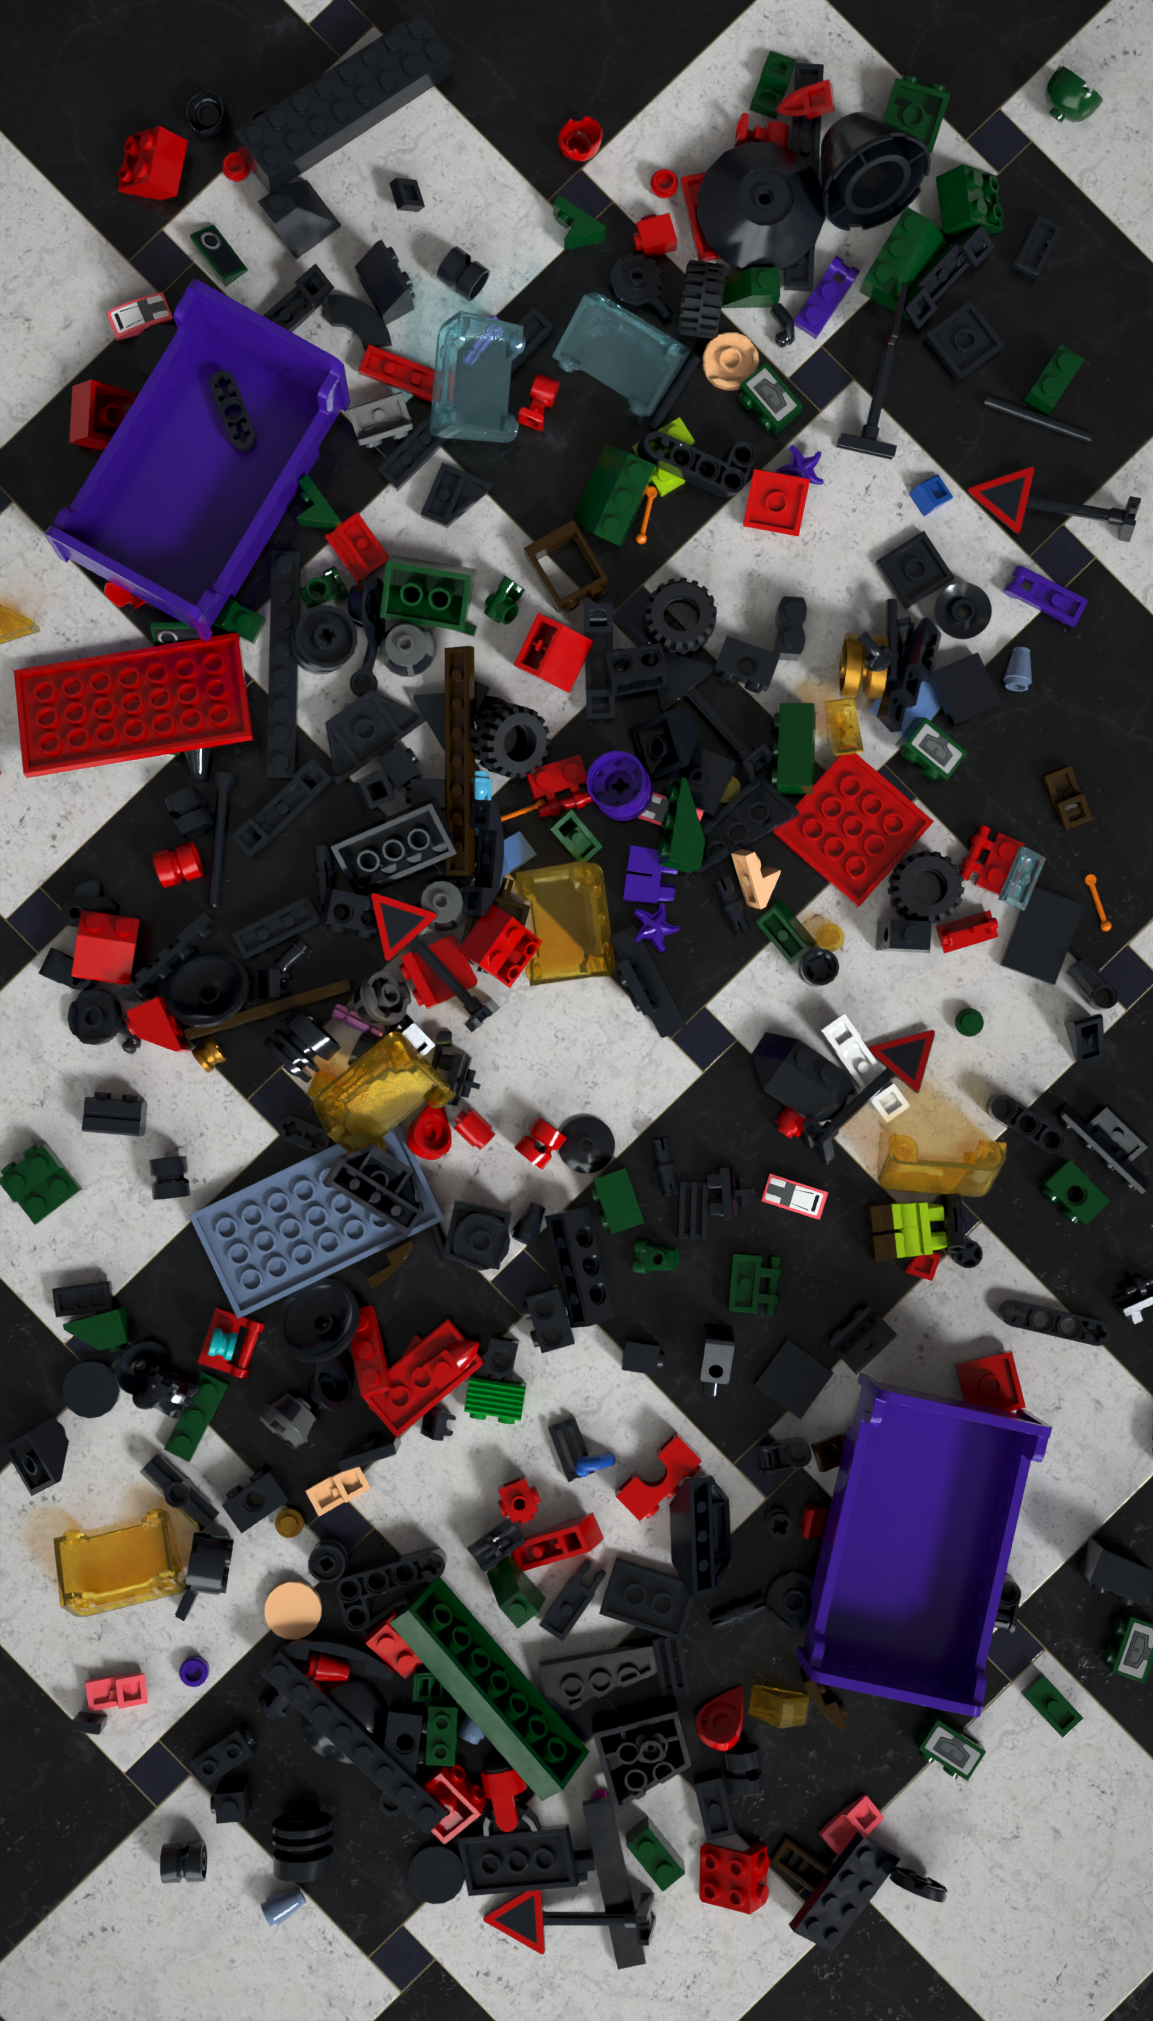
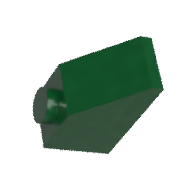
[722,267,780,308]
[63,1306,133,1353]
[487,1555,546,1629]

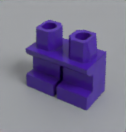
[623,845,678,904]

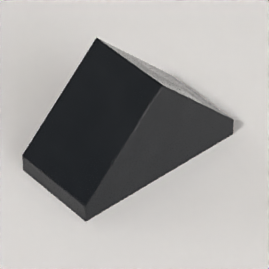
[1064,1014,1105,1065]

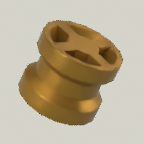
[191,1037,227,1073]

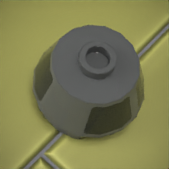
[380,622,436,677]
[415,875,468,932]
[353,970,411,1026]
[259,1393,317,1450]

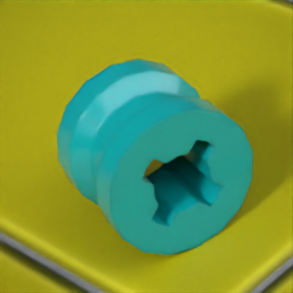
[208,1327,238,1360]

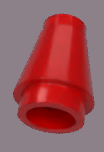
[307,1652,350,1681]

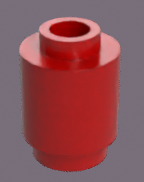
[776,1106,806,1139]
[453,1108,495,1150]

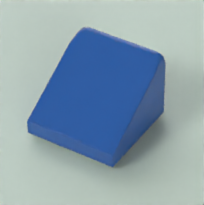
[910,474,954,516]

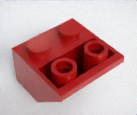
[118,126,188,200]
[514,613,594,694]
[458,905,543,988]

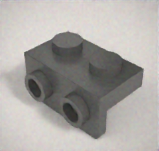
[348,391,414,448]

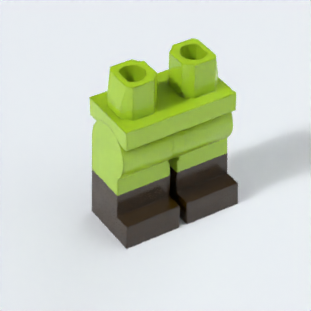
[867,1201,947,1262]

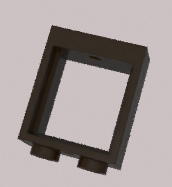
[524,520,608,613]

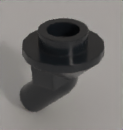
[857,631,893,672]

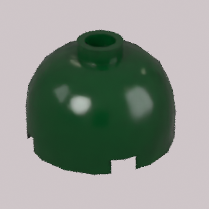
[1045,65,1103,123]

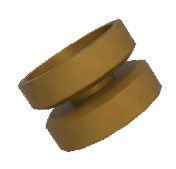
[839,633,889,699]

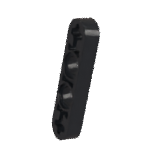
[998,1299,1111,1346]

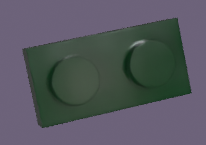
[1021,1672,1083,1738]

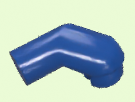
[574,1452,616,1477]

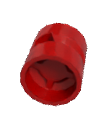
[153,841,204,888]
[514,1116,567,1170]

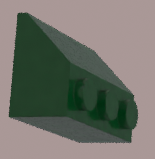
[860,206,950,320]
[571,444,657,547]
[380,555,476,632]

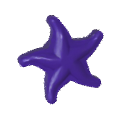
[775,445,824,485]
[633,903,680,952]

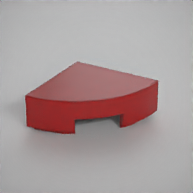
[904,1252,941,1281]

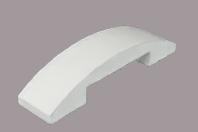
[821,1013,910,1123]

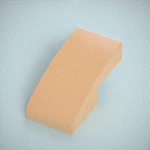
[305,1467,371,1516]

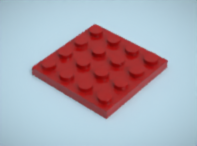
[773,747,934,908]

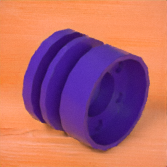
[586,750,654,821]

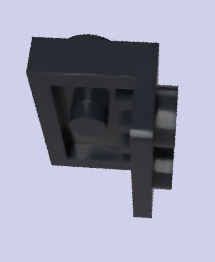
[828,1305,898,1375]

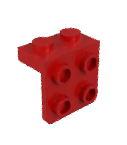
[399,935,478,1009]
[699,1843,770,1915]

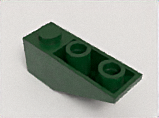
[657,777,705,873]

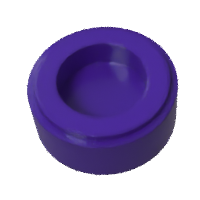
[179,1655,210,1687]

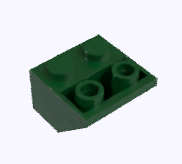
[935,164,1004,237]

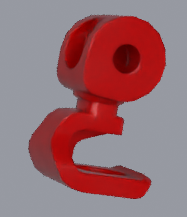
[734,113,789,148]
[518,373,560,432]

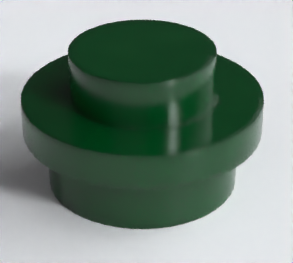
[955,1008,984,1037]

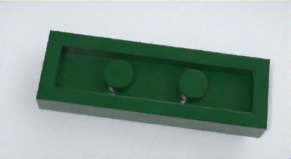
[164,1371,230,1462]

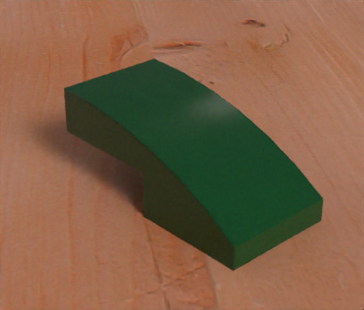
[749,51,796,119]

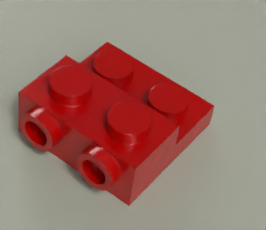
[423,1764,488,1844]

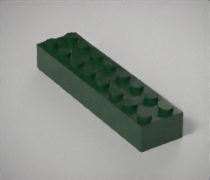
[389,1577,590,1801]

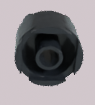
[185,1532,234,1595]

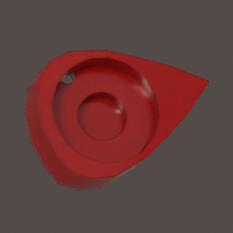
[406,1097,452,1160]
[695,1686,743,1751]

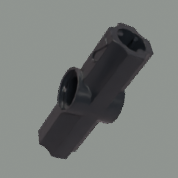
[140,1452,220,1532]

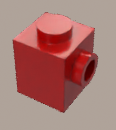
[632,213,677,258]

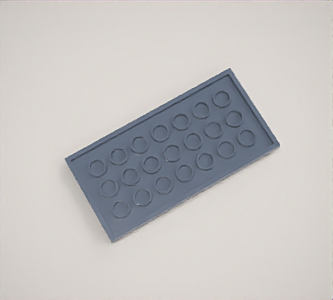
[189,1116,446,1319]

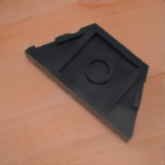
[325,689,426,785]

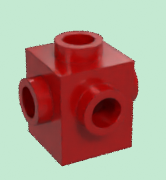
[497,1475,541,1524]

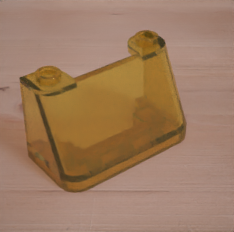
[515,862,615,986]
[313,1031,456,1152]
[877,1132,1007,1197]
[53,1509,186,1617]

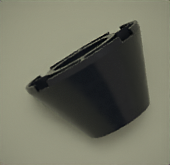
[821,112,931,231]

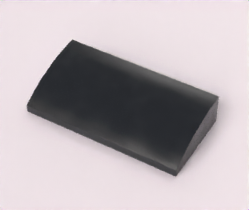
[330,797,458,895]

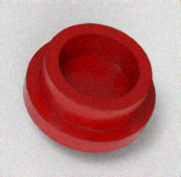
[222,152,251,182]
[650,169,678,199]

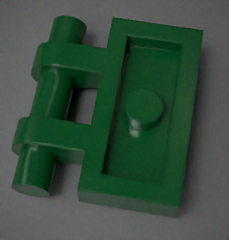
[728,1253,783,1315]

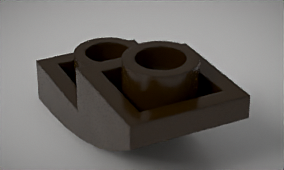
[801,1673,849,1730]

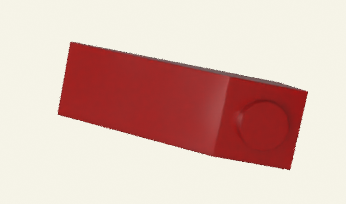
[512,1512,604,1571]

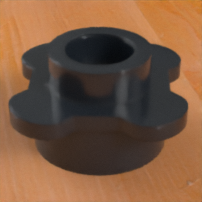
[636,1732,666,1763]

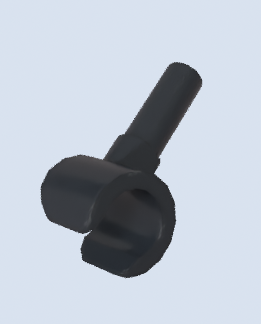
[430,1031,452,1070]

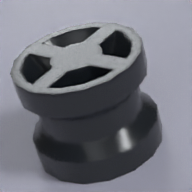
[950,1238,983,1268]

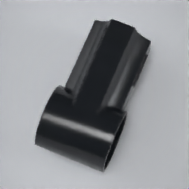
[1065,956,1119,1011]

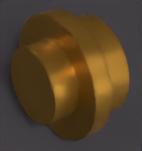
[275,1508,304,1538]

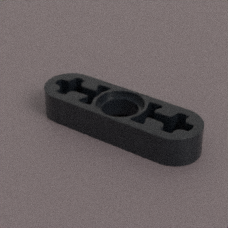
[210,371,257,453]

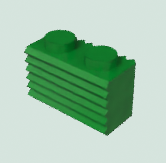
[464,1374,527,1424]

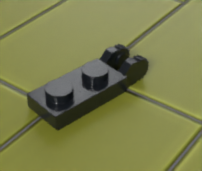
[539,1558,607,1642]

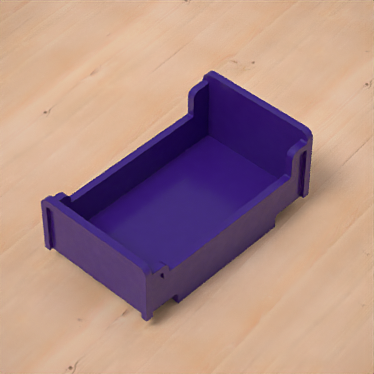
[44,279,351,642]
[796,1373,1052,1717]

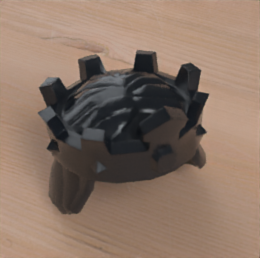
[132,1365,200,1419]

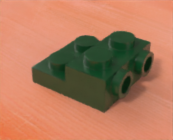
[883,74,950,154]
[0,1144,82,1225]

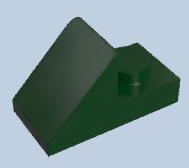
[553,195,606,249]
[297,474,342,530]
[212,598,266,644]
[548,808,602,866]

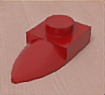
[776,79,836,120]
[423,1341,479,1390]

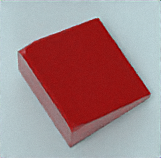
[800,1504,827,1539]

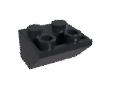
[355,239,415,325]

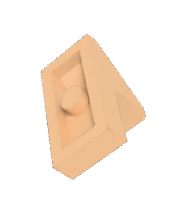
[731,849,781,909]

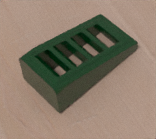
[413,1667,455,1702]

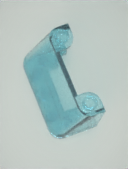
[552,292,691,417]
[430,311,525,443]

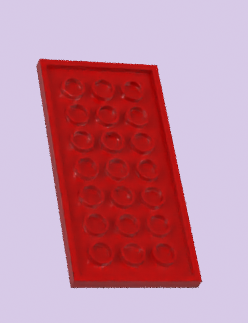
[14,632,253,778]

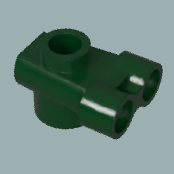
[299,566,349,609]
[483,576,525,625]
[633,1238,680,1274]

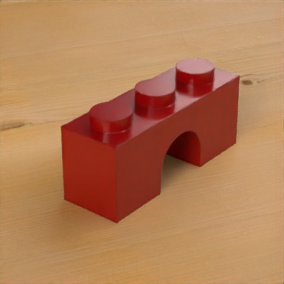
[615,1431,702,1522]

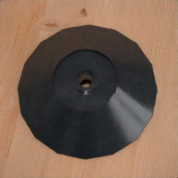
[697,142,825,270]

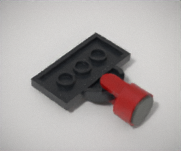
[457,1758,580,1896]

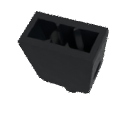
[876,920,932,953]
[699,1323,735,1396]

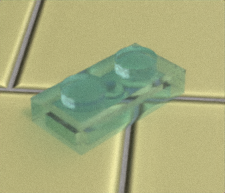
[998,846,1046,911]

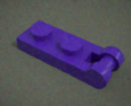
[794,256,860,339]
[1003,565,1088,627]

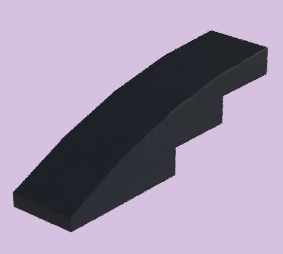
[877,617,941,733]

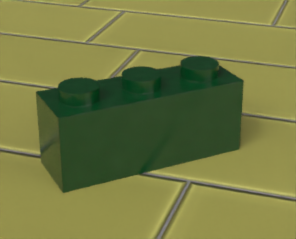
[772,703,816,794]

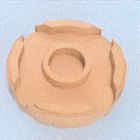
[702,332,759,390]
[264,1580,322,1640]

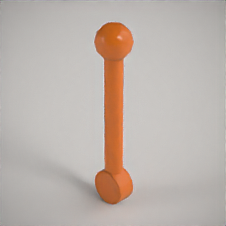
[636,486,657,544]
[500,799,547,822]
[1084,874,1111,931]

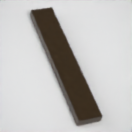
[184,979,354,1040]

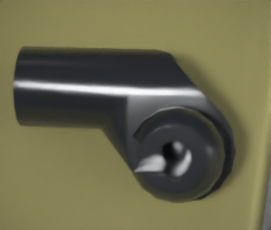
[770,303,795,348]
[118,1019,141,1054]

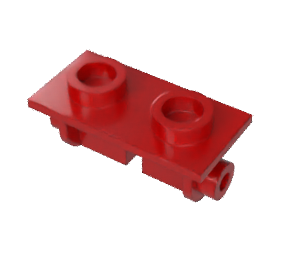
[936,910,999,953]

